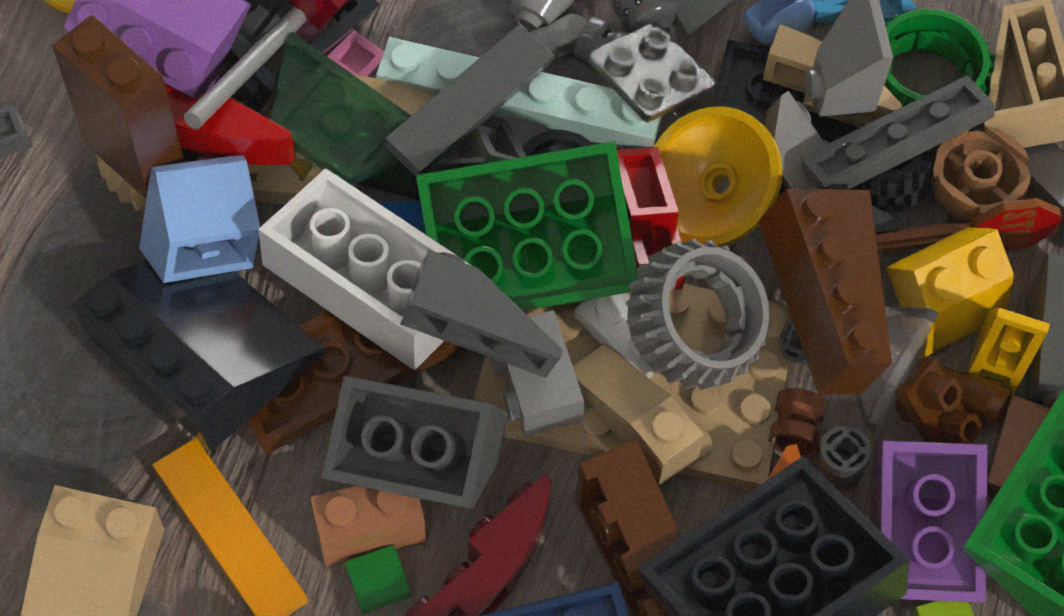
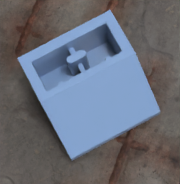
[139,155,260,283]

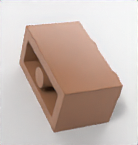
[310,486,426,566]

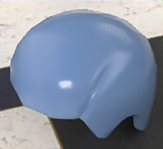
[743,0,816,46]

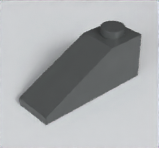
[400,250,563,378]

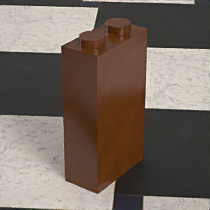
[52,14,184,199]

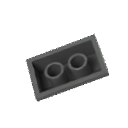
[321,376,508,510]

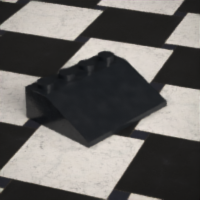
[71,260,326,452]
[637,456,910,616]

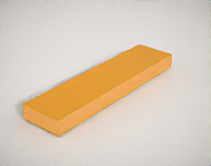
[152,438,308,616]

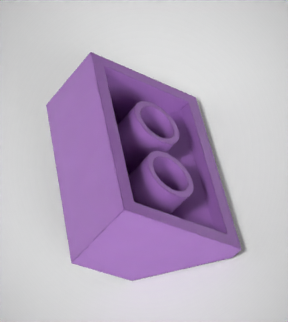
[63,0,251,98]

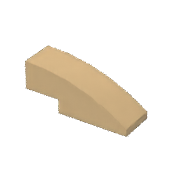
[763,24,902,128]

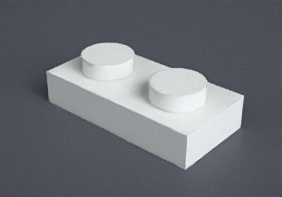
[574,293,655,379]

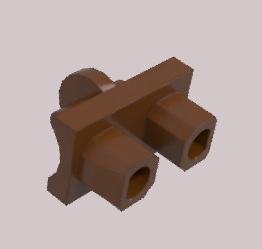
[895,356,983,444]

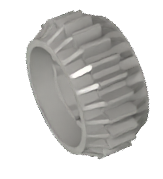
[626,238,770,390]

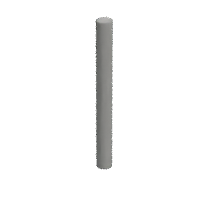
[184,8,306,129]

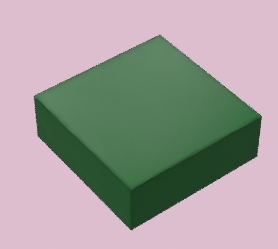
[344,545,412,615]

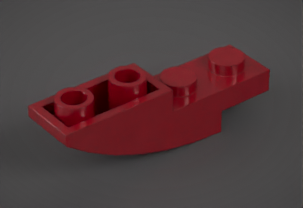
[405,474,552,616]

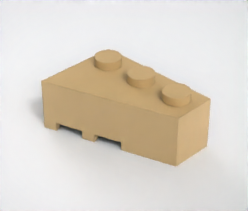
[984,0,1064,148]

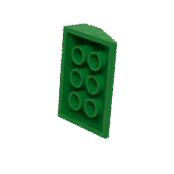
[416,141,638,311]
[962,389,1064,616]

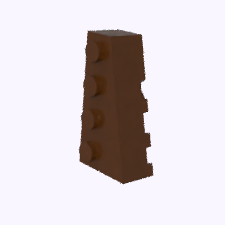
[575,439,682,616]

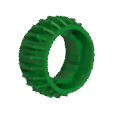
[884,9,995,108]

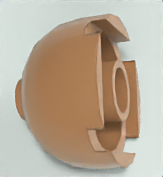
[931,127,1031,223]

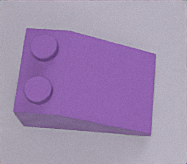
[874,441,988,603]

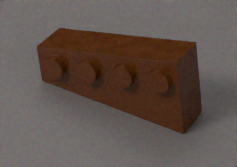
[759,189,892,395]

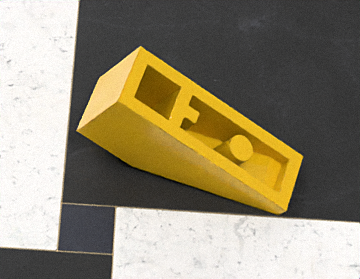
[967,308,1050,395]

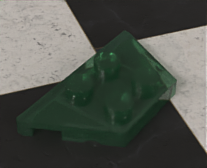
[270,32,411,185]

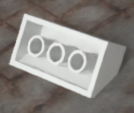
[258,168,472,371]

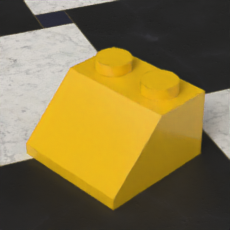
[886,227,1014,357]

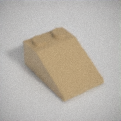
[21,485,164,616]

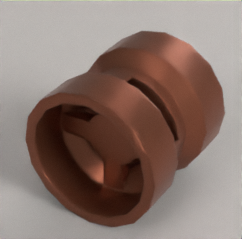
[768,388,827,456]

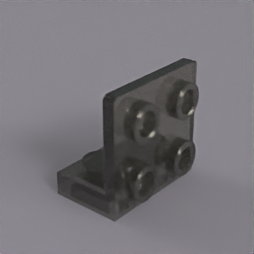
[587,21,717,123]

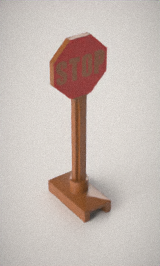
[875,198,1062,254]

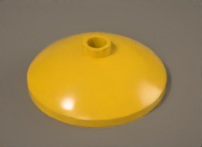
[654,106,782,247]

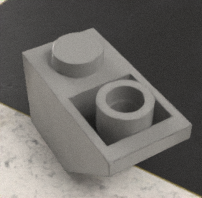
[764,91,829,201]

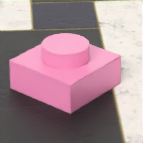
[323,30,384,78]

